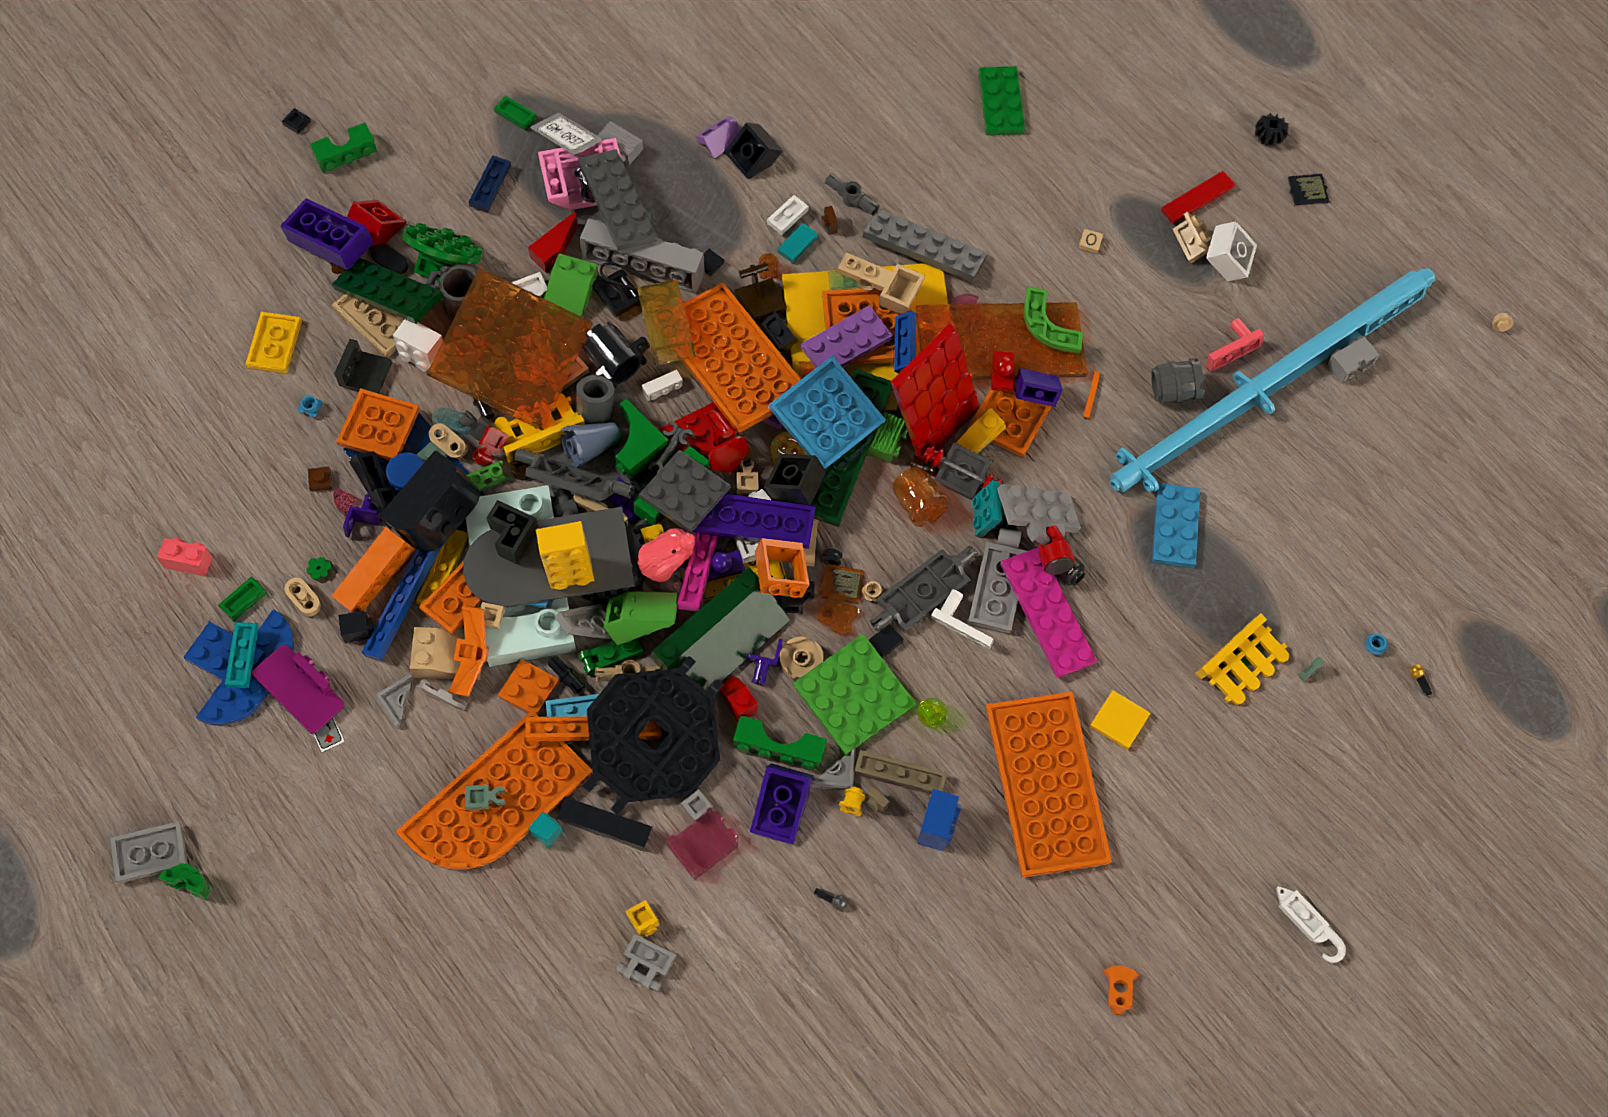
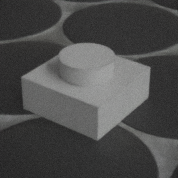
[681,790,713,822]

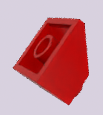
[347,200,407,245]

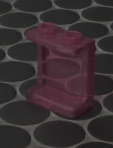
[666,807,739,880]

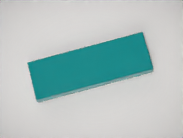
[225,622,259,688]

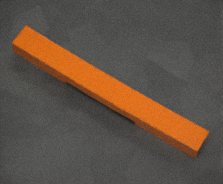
[1083,370,1100,420]

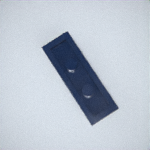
[468,155,511,212]

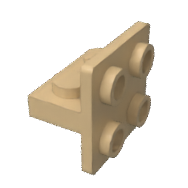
[1173,212,1212,263]

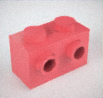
[157,538,212,577]

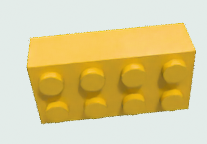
[536,521,594,590]

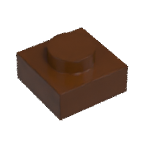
[821,206,838,235]
[308,466,332,491]

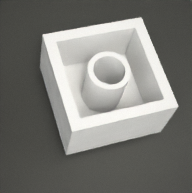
[1206,221,1257,281]
[393,320,447,374]

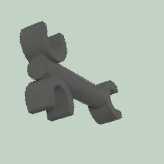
[648,421,696,474]

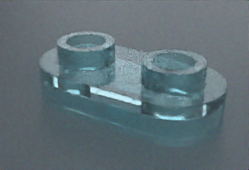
[432,407,471,435]

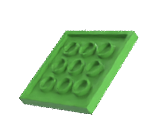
[792,634,916,756]

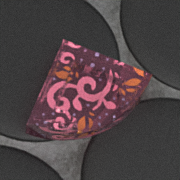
[333,488,356,516]

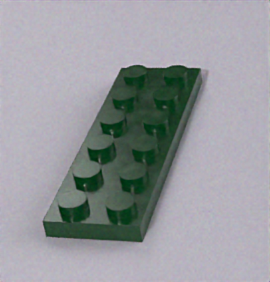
[332,258,444,324]

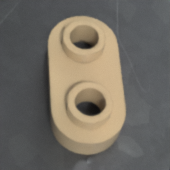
[429,423,467,459]
[284,578,321,616]

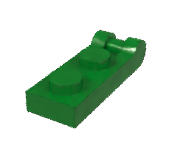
[578,638,644,675]

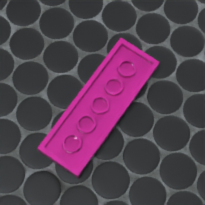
[1000,547,1097,678]

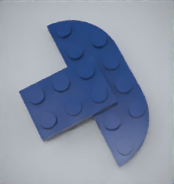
[183,609,294,726]

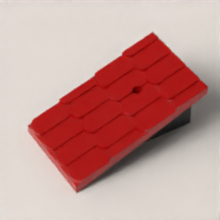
[891,323,979,463]

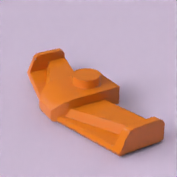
[448,605,489,697]

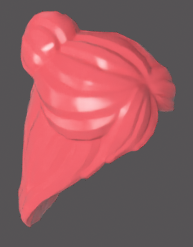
[638,528,695,583]

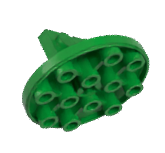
[402,223,483,282]

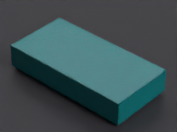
[777,223,818,263]

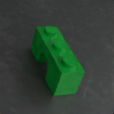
[310,122,377,173]

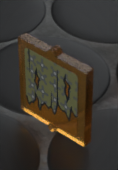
[821,564,864,604]

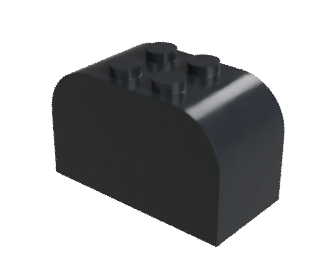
[379,451,480,552]

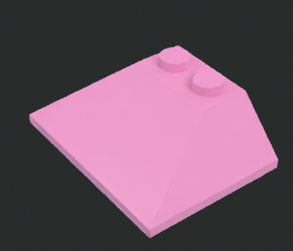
[538,138,621,210]

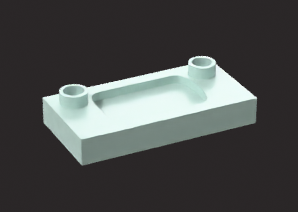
[466,485,576,667]

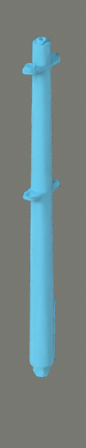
[1110,268,1435,493]

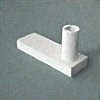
[931,589,994,650]

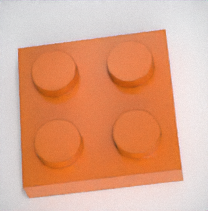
[498,659,560,715]

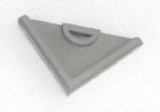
[375,673,413,729]
[419,680,467,711]
[812,749,856,790]

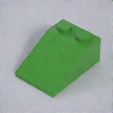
[540,254,599,327]

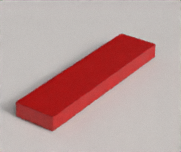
[1161,171,1235,225]

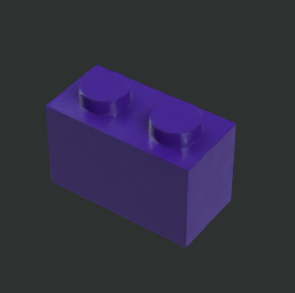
[1013,368,1063,407]

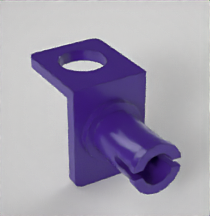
[343,494,381,538]
[748,639,783,686]

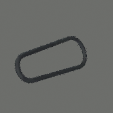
[599,262,672,299]

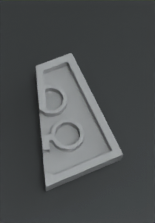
[555,603,613,640]

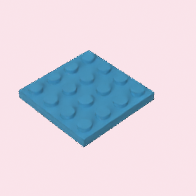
[768,355,886,469]

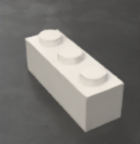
[642,370,683,401]

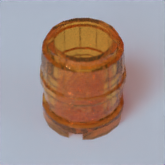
[893,467,950,527]

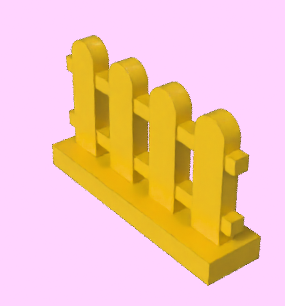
[495,393,585,463]
[1195,613,1289,705]

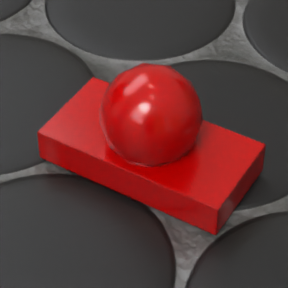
[991,350,1015,392]

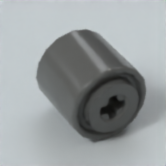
[576,375,614,424]

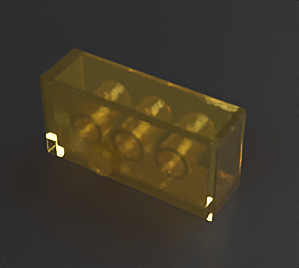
[637,279,696,366]

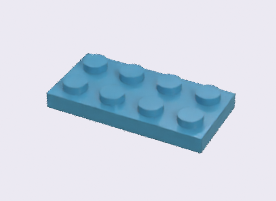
[1152,483,1200,568]

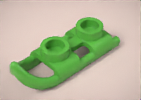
[466,460,510,491]

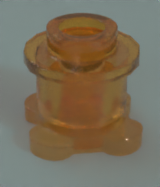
[758,253,779,279]

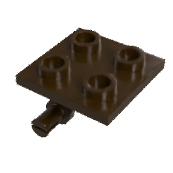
[735,262,787,320]

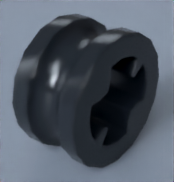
[822,549,842,567]

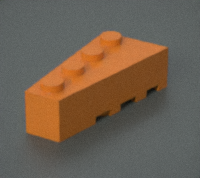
[331,527,416,612]

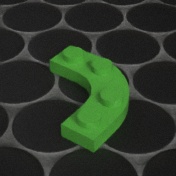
[1023,286,1083,354]

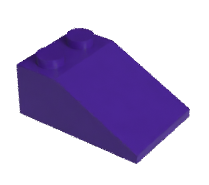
[750,763,814,844]

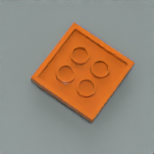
[336,388,420,461]
[968,388,1052,458]

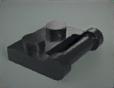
[593,269,646,318]

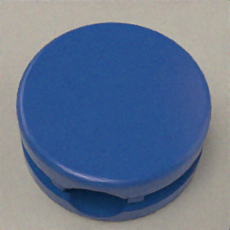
[386,453,424,493]

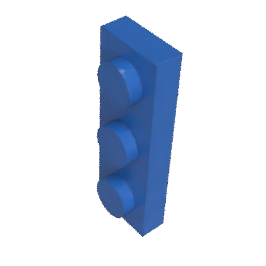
[894,310,916,374]

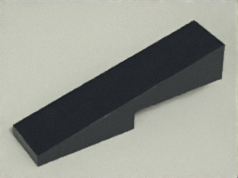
[349,451,397,530]
[556,797,652,851]

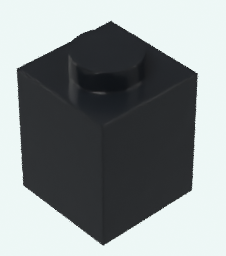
[338,610,374,643]

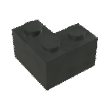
[487,500,539,564]

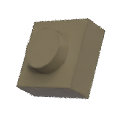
[866,786,889,814]

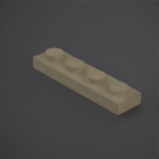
[854,750,947,794]

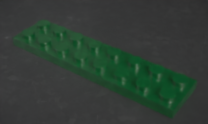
[808,369,892,527]

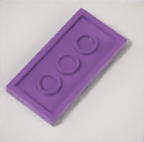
[801,305,893,368]

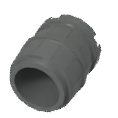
[1151,358,1205,403]

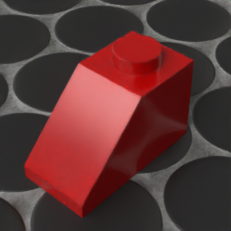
[718,676,758,722]

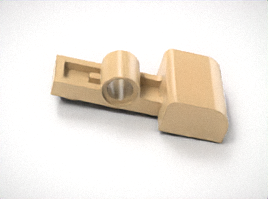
[837,253,925,314]

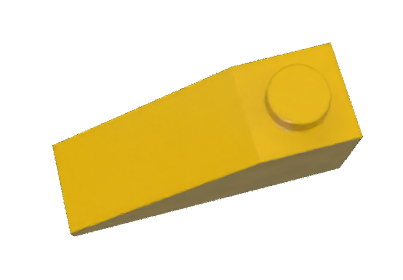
[945,408,1006,456]

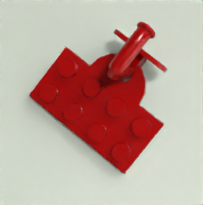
[659,402,748,473]

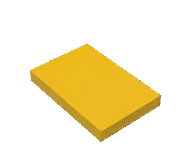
[245,312,302,374]

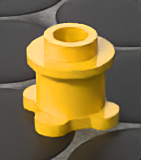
[839,787,866,816]

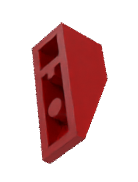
[528,212,578,273]

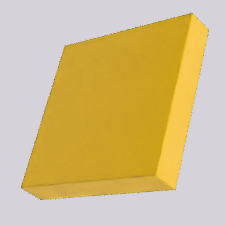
[1090,690,1151,751]

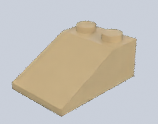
[410,627,481,680]

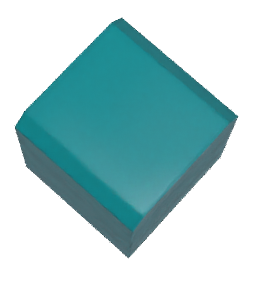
[528,812,563,849]

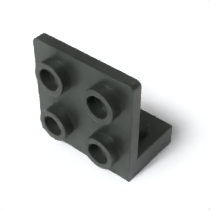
[334,339,392,394]

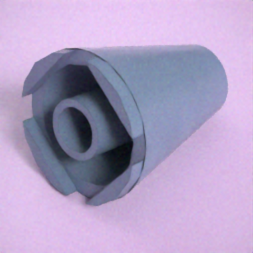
[561,423,622,467]

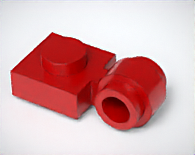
[473,425,508,467]

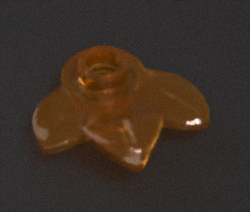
[817,592,860,634]

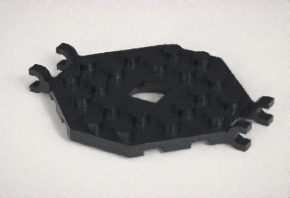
[582,656,724,815]

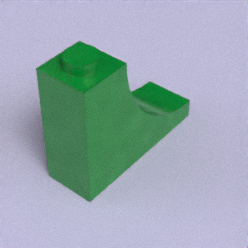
[615,398,668,480]

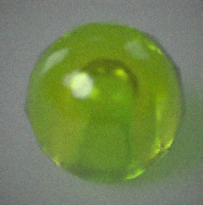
[917,698,948,728]

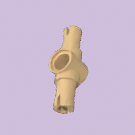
[595,660,661,682]

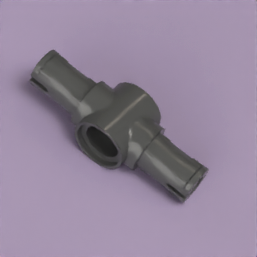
[825,173,879,216]
[551,486,579,517]

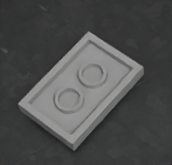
[110,821,188,884]

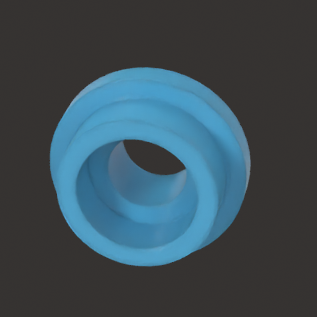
[1365,634,1388,655]

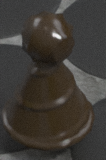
[906,454,939,477]

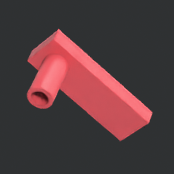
[1206,318,1264,372]

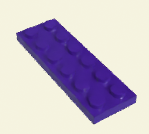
[681,494,815,549]

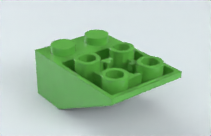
[604,591,679,645]

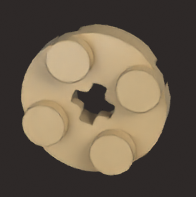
[780,636,824,681]

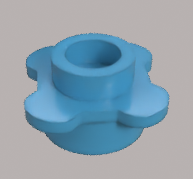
[298,395,323,418]

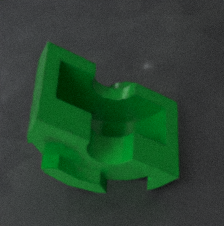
[158,863,210,901]

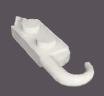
[1276,886,1346,963]

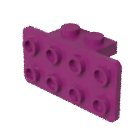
[252,645,344,734]

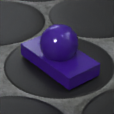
[707,550,745,582]

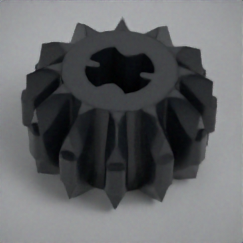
[1255,113,1288,147]

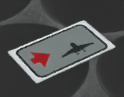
[314,717,345,752]

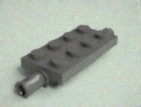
[515,448,635,502]
[870,545,978,633]

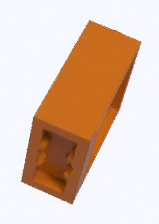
[755,538,810,598]

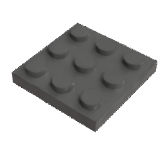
[639,450,730,534]

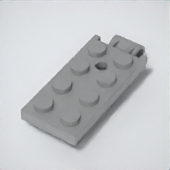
[968,527,1027,634]

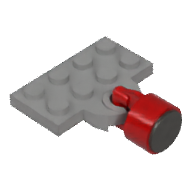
[997,484,1081,575]

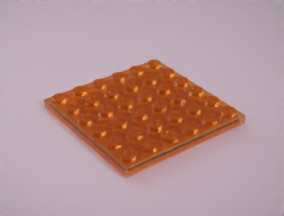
[427,267,593,431]

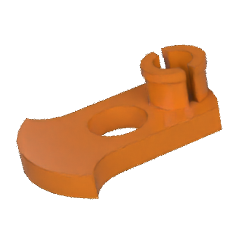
[1103,965,1139,1015]

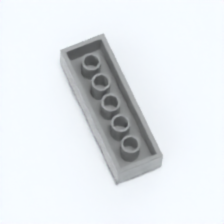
[580,218,705,294]

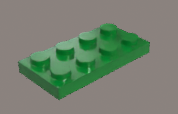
[978,66,1025,136]

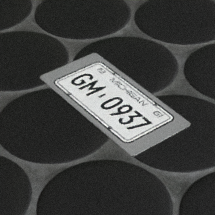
[530,113,603,155]

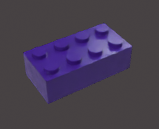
[280,198,373,270]

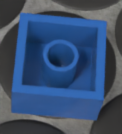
[917,789,962,852]

